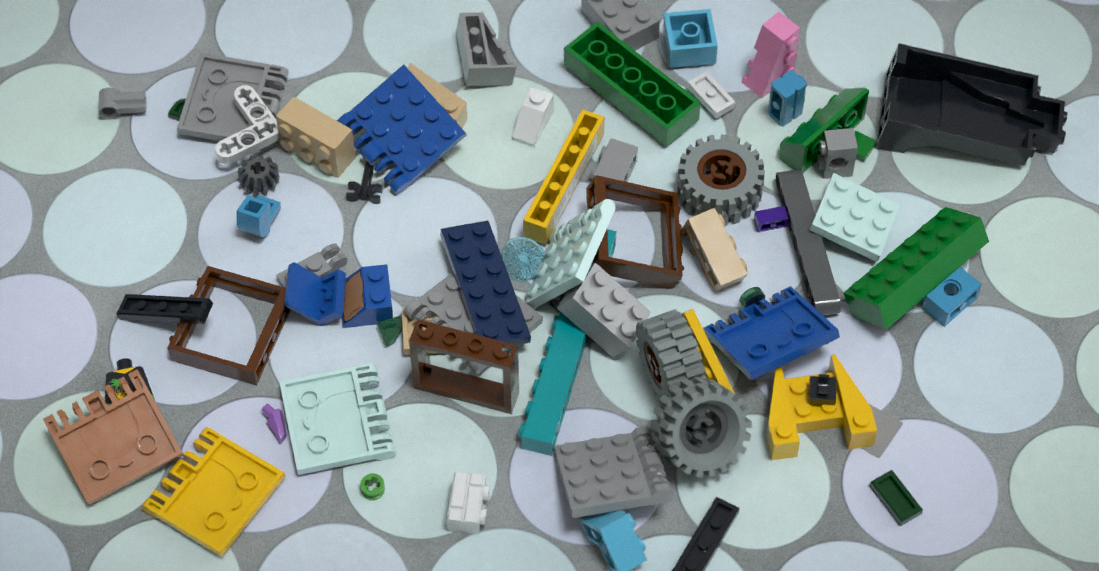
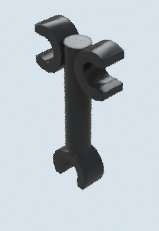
[346,157,383,204]

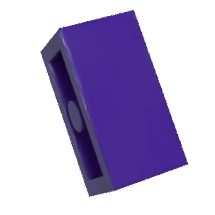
[754,206,789,232]

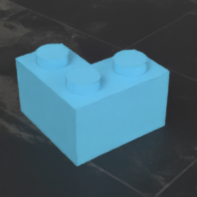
[579,510,647,571]

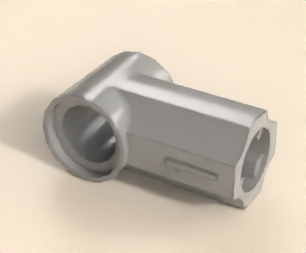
[98,88,147,120]

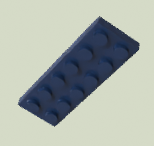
[440,220,531,345]

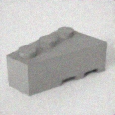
[456,12,516,86]

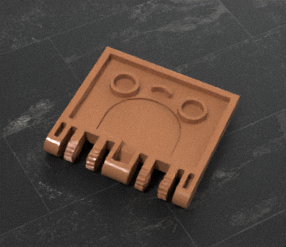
[43,369,183,505]

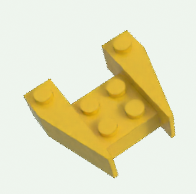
[766,354,877,460]

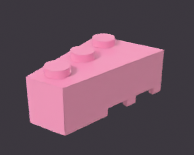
[741,12,800,98]

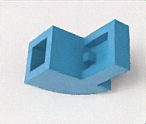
[236,195,281,237]

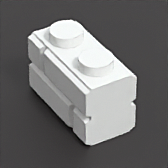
[447,472,490,534]

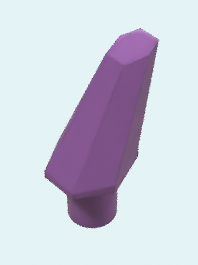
[261,404,287,443]

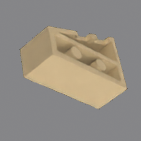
[407,63,467,129]
[680,208,747,292]

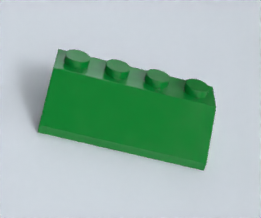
[779,88,869,173]

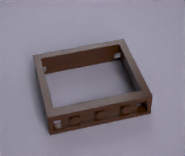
[586,175,684,289]
[167,266,291,386]
[409,319,519,414]

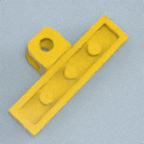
[681,309,734,393]

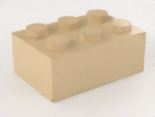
[276,97,356,178]

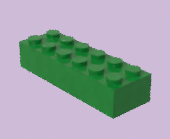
[564,21,701,147]
[843,207,989,329]

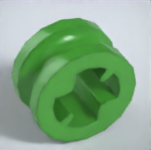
[360,473,385,500]

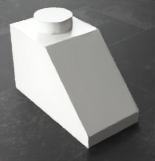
[512,87,554,147]

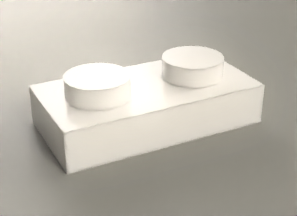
[687,71,736,119]

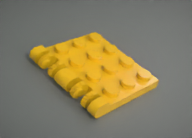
[141,427,285,557]

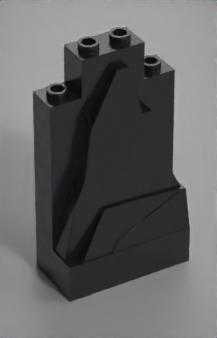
[876,43,1067,166]

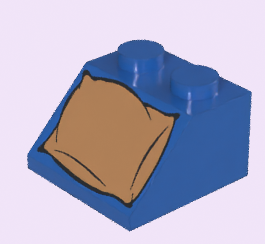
[342,264,394,328]

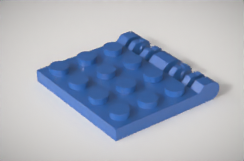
[337,64,467,194]
[703,286,840,380]

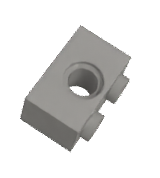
[817,128,858,179]

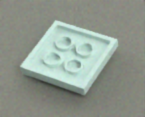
[809,173,900,262]

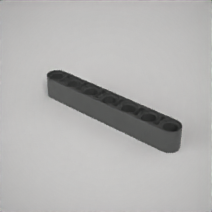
[775,169,841,316]

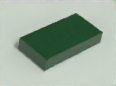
[870,470,923,526]

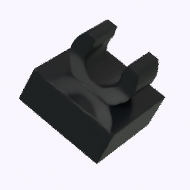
[809,374,836,405]

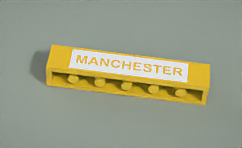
[523,109,605,245]

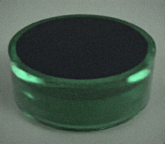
[739,287,765,308]

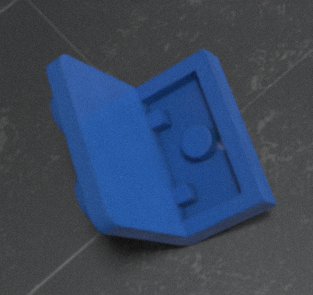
[285,262,346,326]

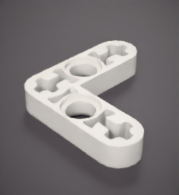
[215,85,280,164]

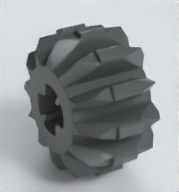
[238,154,280,196]

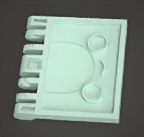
[525,199,615,309]
[279,363,396,475]

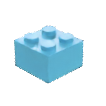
[663,9,718,68]

